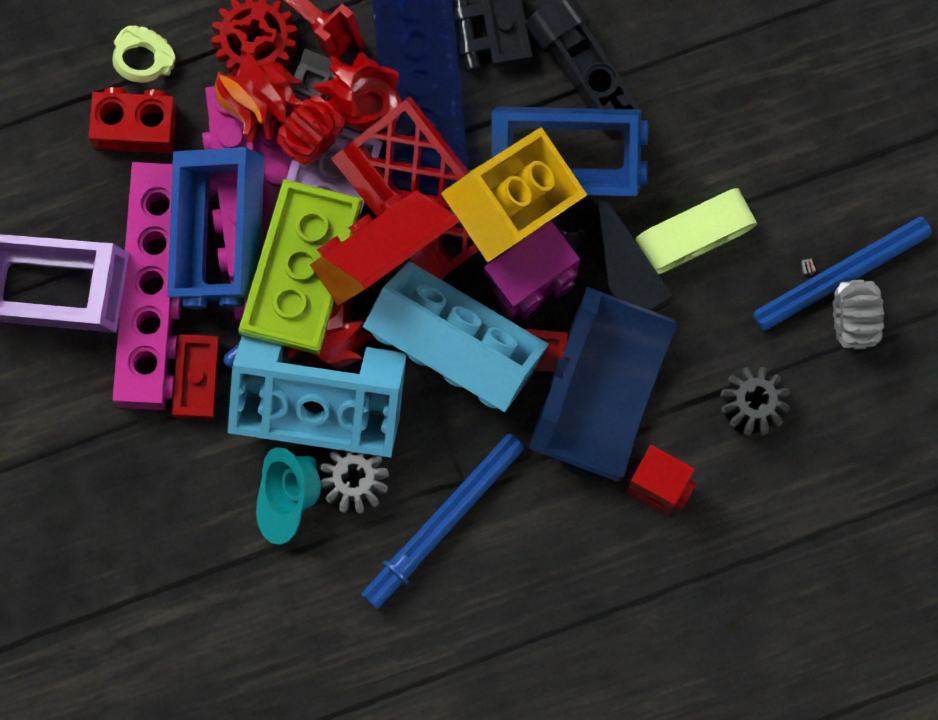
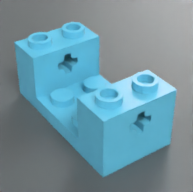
[228,336,407,457]

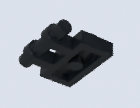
[451,0,532,73]

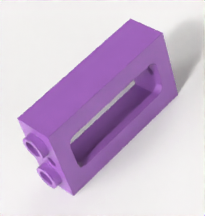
[0,234,129,333]

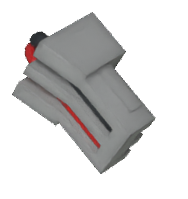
[801,258,816,276]

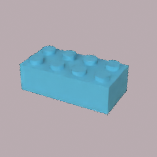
[363,261,549,412]

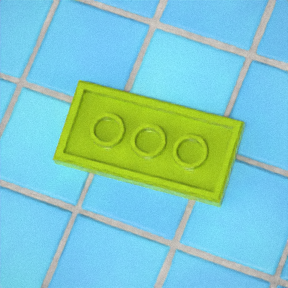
[238,179,363,355]

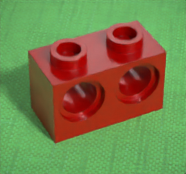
[89,87,177,154]

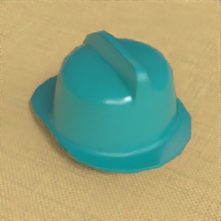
[256,447,321,545]

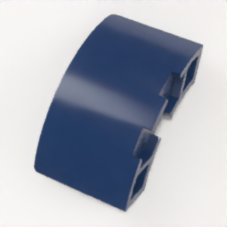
[529,287,677,482]

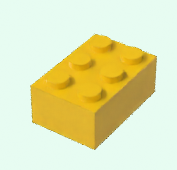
[441,127,587,262]

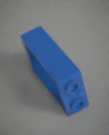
[492,107,649,196]
[167,147,265,309]

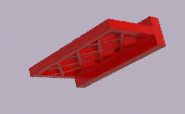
[331,96,479,280]

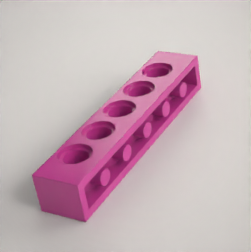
[112,162,182,410]

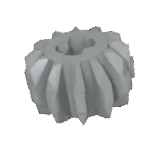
[832,280,885,349]
[320,450,389,514]

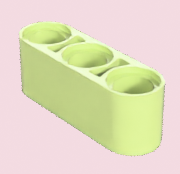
[635,188,757,274]

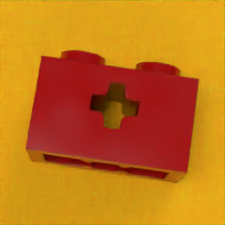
[626,445,697,516]

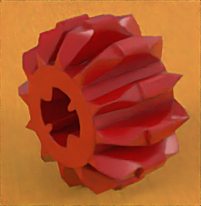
[277,95,345,166]

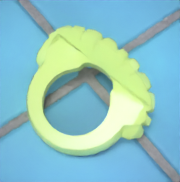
[112,25,176,83]

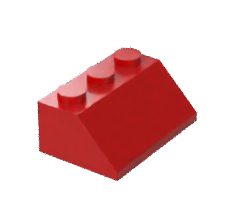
[310,190,460,305]

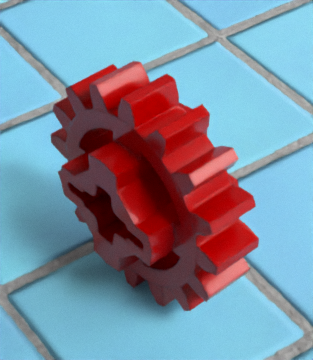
[211,0,298,74]

